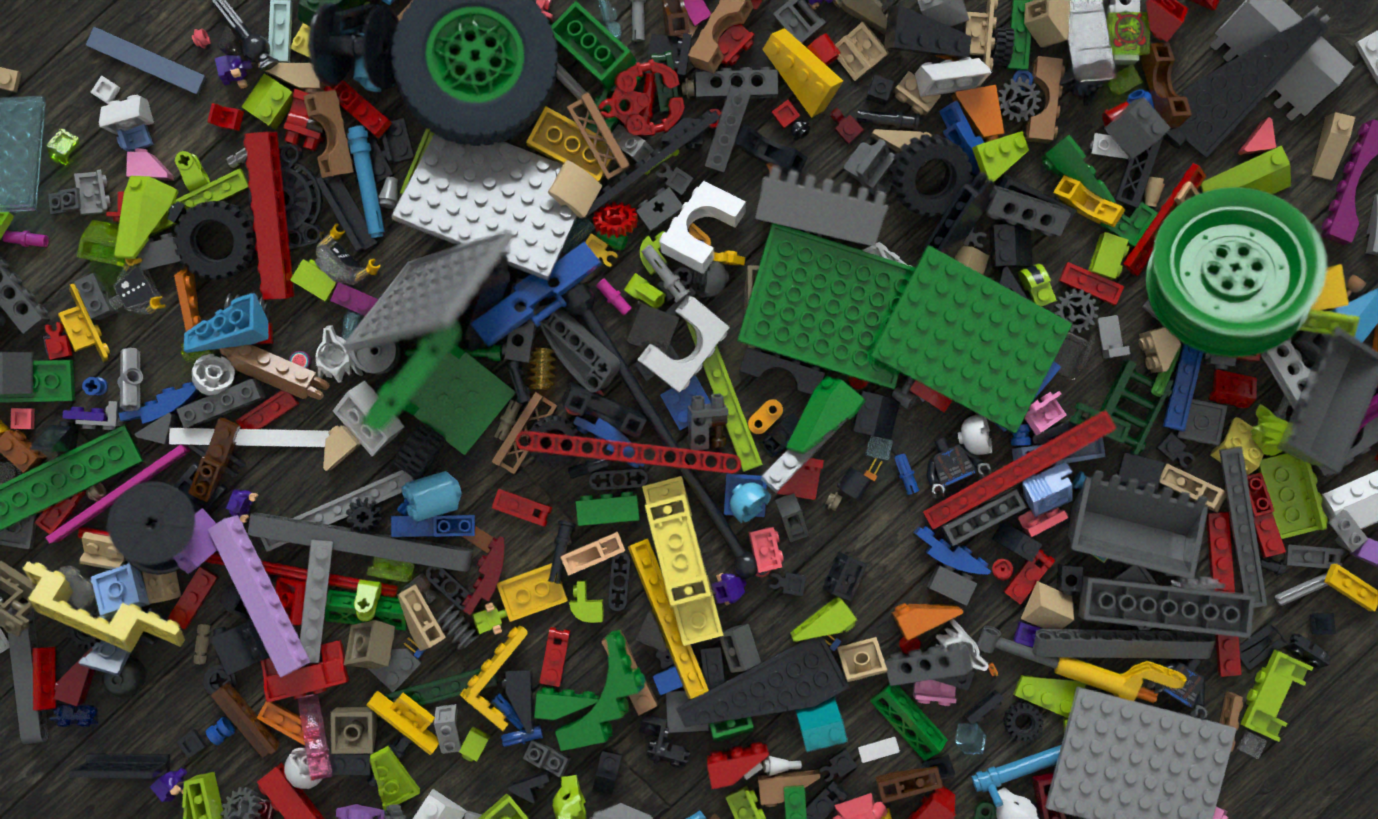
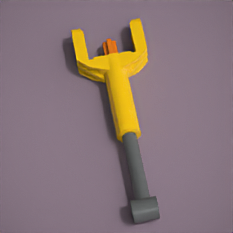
[977,626,1187,703]

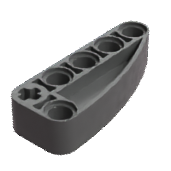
[536,304,621,392]

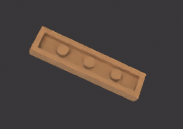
[567,92,629,179]
[492,392,558,474]

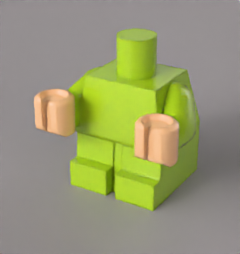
[472,602,508,635]

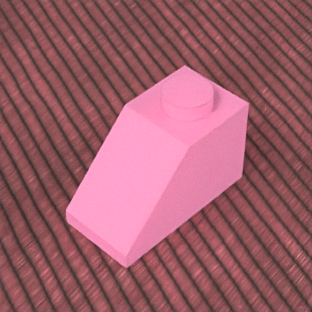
[126,149,174,181]

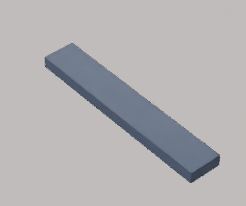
[86,27,207,95]

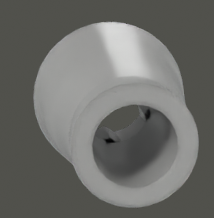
[378,177,398,209]

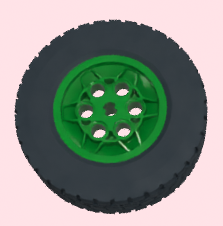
[392,0,558,146]

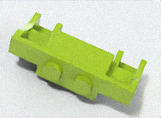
[1240,650,1313,742]

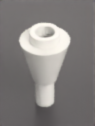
[763,756,802,776]

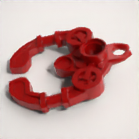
[598,59,685,136]

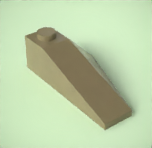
[833,0,888,35]

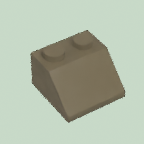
[344,620,395,669]
[331,707,378,754]

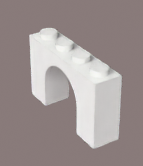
[659,181,746,274]
[638,295,730,392]

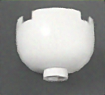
[192,354,235,396]
[958,414,992,455]
[284,748,328,789]

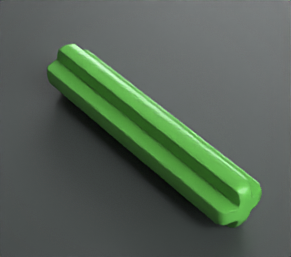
[1151,345,1182,397]

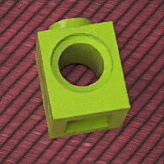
[459,727,491,761]

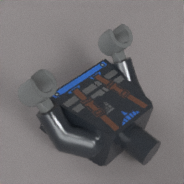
[926,437,992,498]
[1147,659,1207,720]

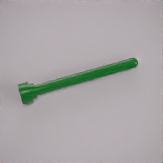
[404,345,502,361]

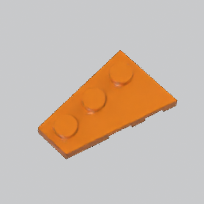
[174,266,202,332]

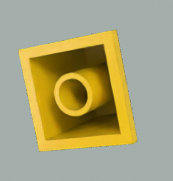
[1310,264,1349,310]

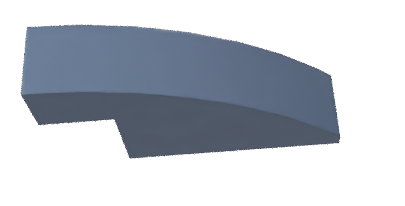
[1012,437,1105,465]

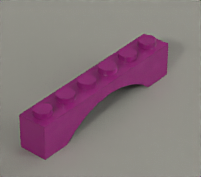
[1321,119,1378,245]

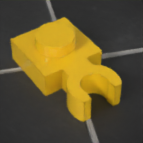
[585,234,618,267]
[713,251,745,265]

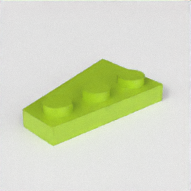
[972,131,1029,182]
[1013,675,1086,718]
[370,746,420,811]

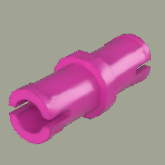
[3,230,49,247]
[596,278,632,316]

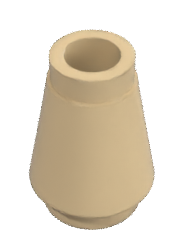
[1144,177,1165,207]

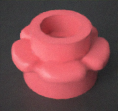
[192,28,210,48]

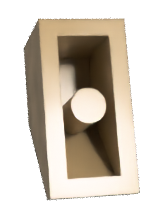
[323,425,361,471]

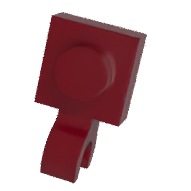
[829,107,864,144]

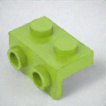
[725,786,766,819]

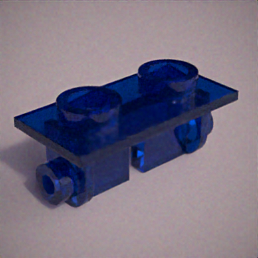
[50,705,98,727]

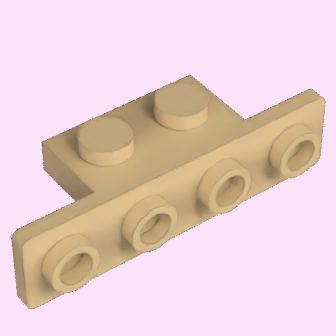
[964,0,998,70]

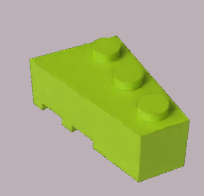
[182,772,224,819]

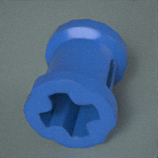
[82,377,108,396]

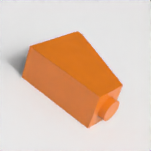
[952,85,1004,142]

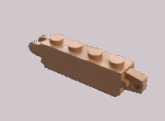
[220,345,330,400]

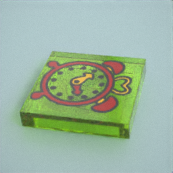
[1107,12,1150,55]

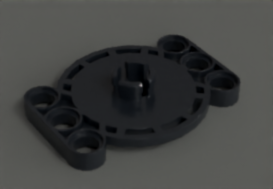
[244,144,324,249]

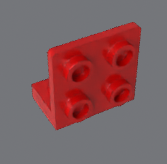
[777,453,824,500]

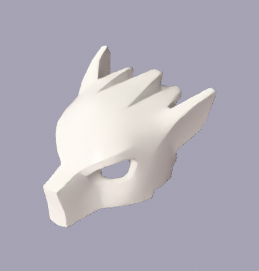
[315,325,363,383]
[936,618,989,671]
[996,787,1039,819]

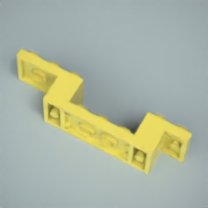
[642,476,723,646]
[23,562,185,653]

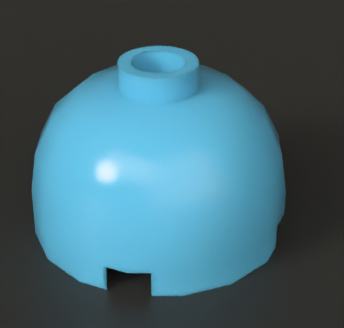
[730,483,771,523]

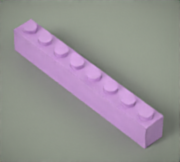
[208,515,310,677]

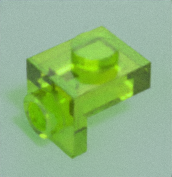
[1108,64,1143,95]

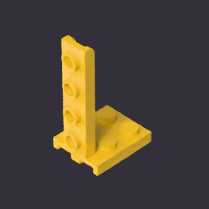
[459,625,527,731]

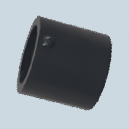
[837,467,872,501]

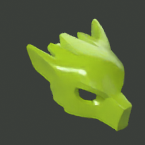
[1251,404,1288,456]
[553,775,586,819]

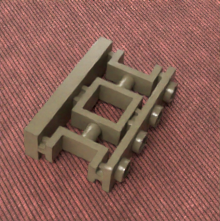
[0,560,42,637]

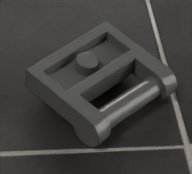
[773,0,827,44]

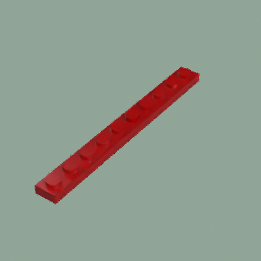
[923,410,1117,529]

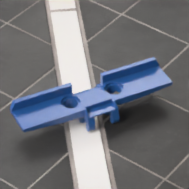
[471,241,602,347]

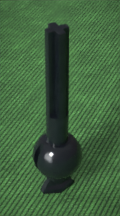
[211,0,279,71]

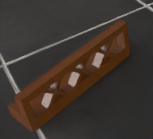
[211,681,280,758]

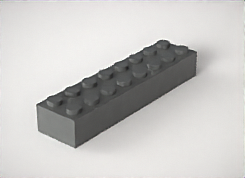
[1078,576,1255,638]

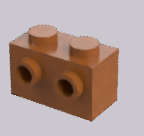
[0,430,47,473]

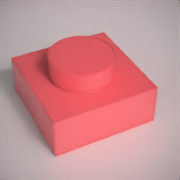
[10,408,35,429]

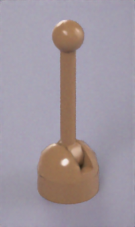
[1333,275,1366,310]

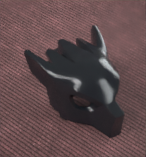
[1059,42,1110,106]

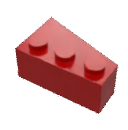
[908,786,956,819]

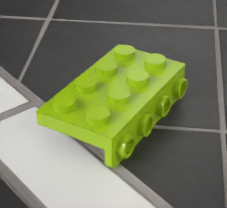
[1258,453,1328,539]

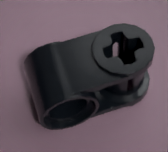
[655,267,693,303]

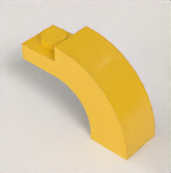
[1053,175,1125,227]

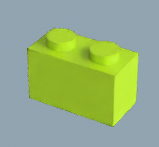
[1088,232,1129,280]
[290,259,342,303]

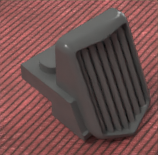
[844,139,896,197]

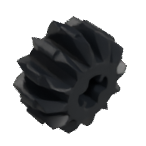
[346,497,382,532]

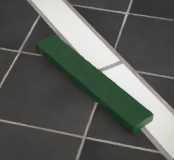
[379,668,498,717]

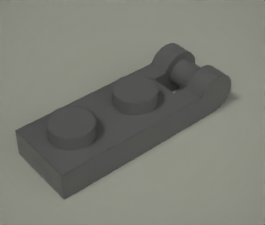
[1284,544,1344,568]

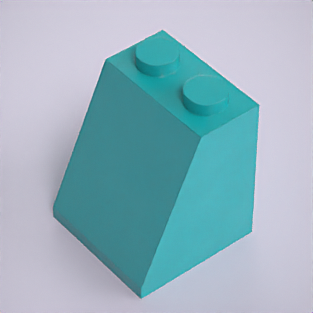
[796,696,847,752]

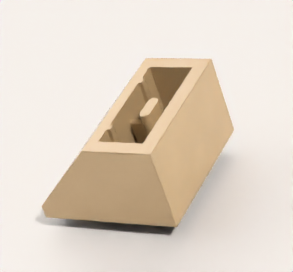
[1024,0,1071,47]
[1138,326,1181,373]

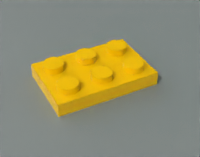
[497,563,568,622]

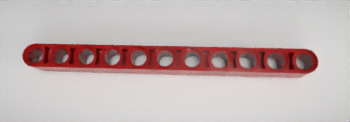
[516,431,741,474]

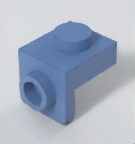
[117,124,153,152]

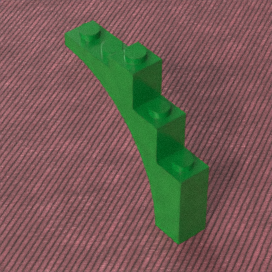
[555,630,645,751]

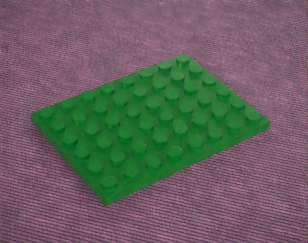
[737,223,915,390]
[870,245,1072,433]

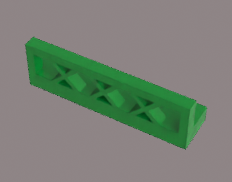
[325,590,407,631]
[870,682,948,761]

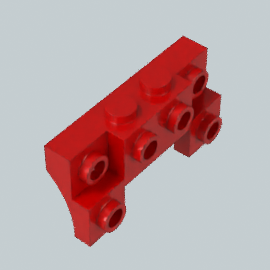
[261,640,349,703]

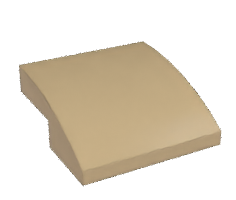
[835,22,889,81]
[548,160,602,218]

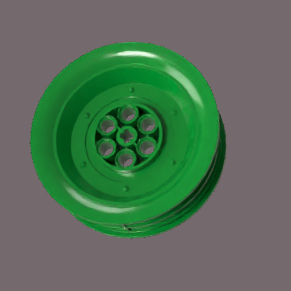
[1145,187,1326,357]

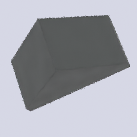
[135,412,178,444]

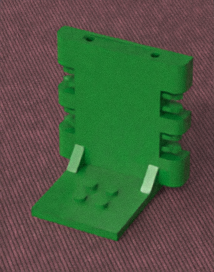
[362,317,516,455]

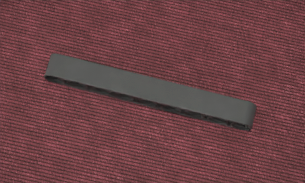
[1033,629,1216,659]

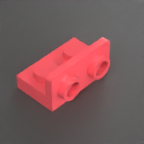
[1018,507,1068,537]
[748,527,784,573]

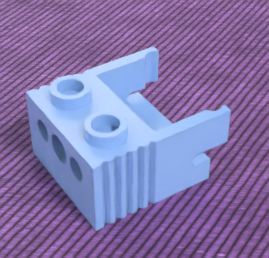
[1022,462,1072,517]
[91,563,150,620]

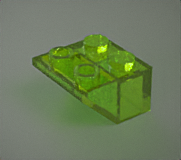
[77,220,127,268]

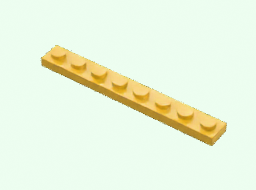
[628,539,709,699]

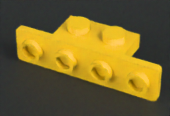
[58,284,110,362]
[367,691,439,755]

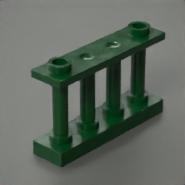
[1099,360,1174,455]

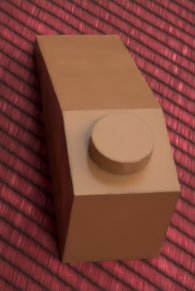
[758,770,820,807]

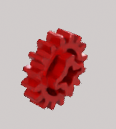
[593,202,638,238]

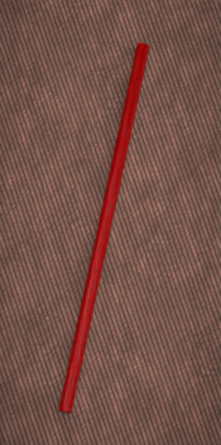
[78,527,398,597]

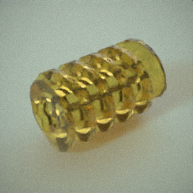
[529,348,556,390]

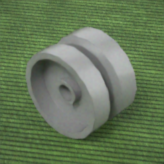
[351,340,401,374]

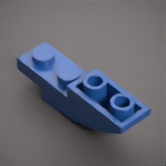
[939,101,984,176]
[119,382,200,424]
[573,416,645,468]
[391,515,475,537]
[913,526,991,574]

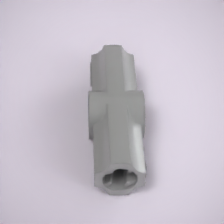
[117,348,143,411]

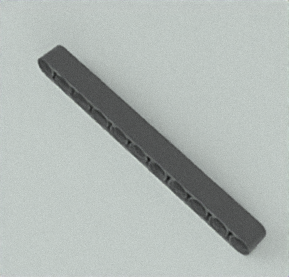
[248,513,473,571]

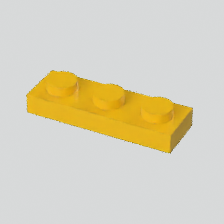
[1324,564,1378,612]

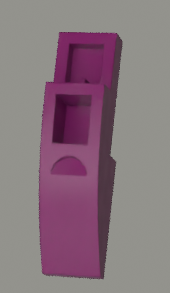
[330,282,378,316]

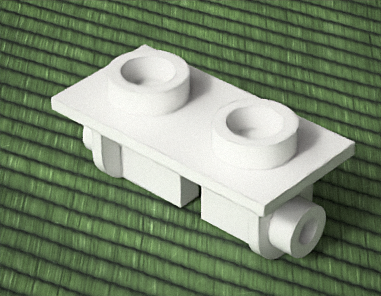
[1090,133,1129,159]

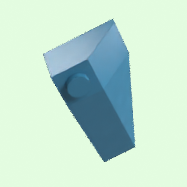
[1327,288,1378,343]
[184,293,268,353]

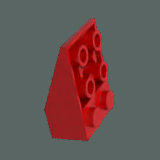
[707,742,769,789]

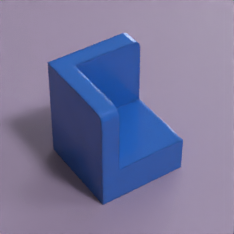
[653,664,683,695]

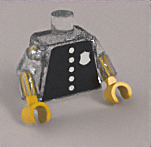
[315,224,380,285]
[109,258,166,315]

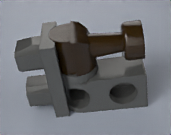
[687,393,728,450]

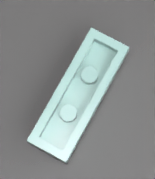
[268,0,293,63]

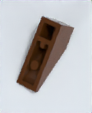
[875,767,943,803]

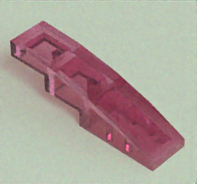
[297,694,332,781]

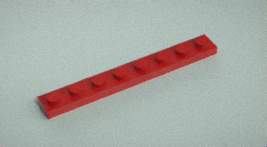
[1206,512,1241,677]

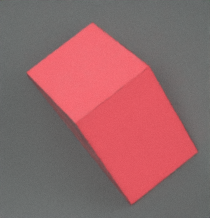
[1237,117,1276,155]

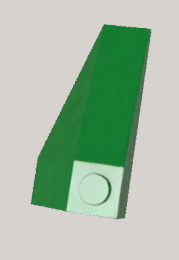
[1041,135,1116,203]
[786,376,865,454]

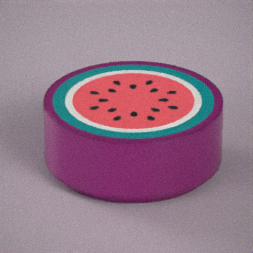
[289,351,311,369]

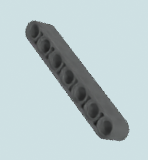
[7,603,48,744]

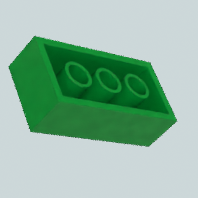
[551,1,637,90]

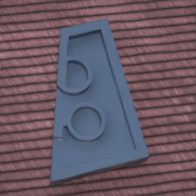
[78,640,130,676]

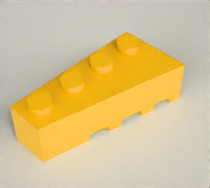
[762,28,843,118]

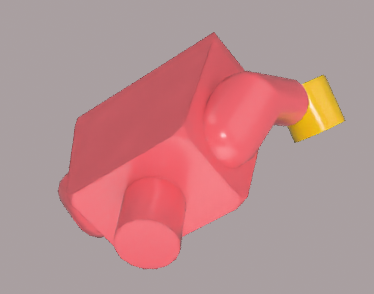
[833,793,892,819]

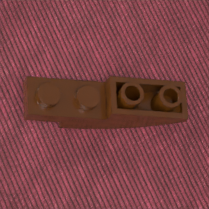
[188,417,240,502]

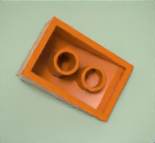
[892,603,964,640]

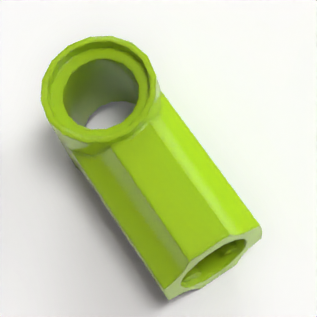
[624,273,666,309]

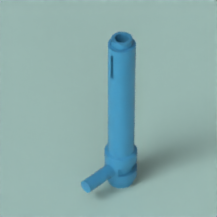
[347,126,385,238]
[971,745,1061,807]

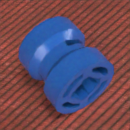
[1010,424,1031,445]
[206,717,235,746]

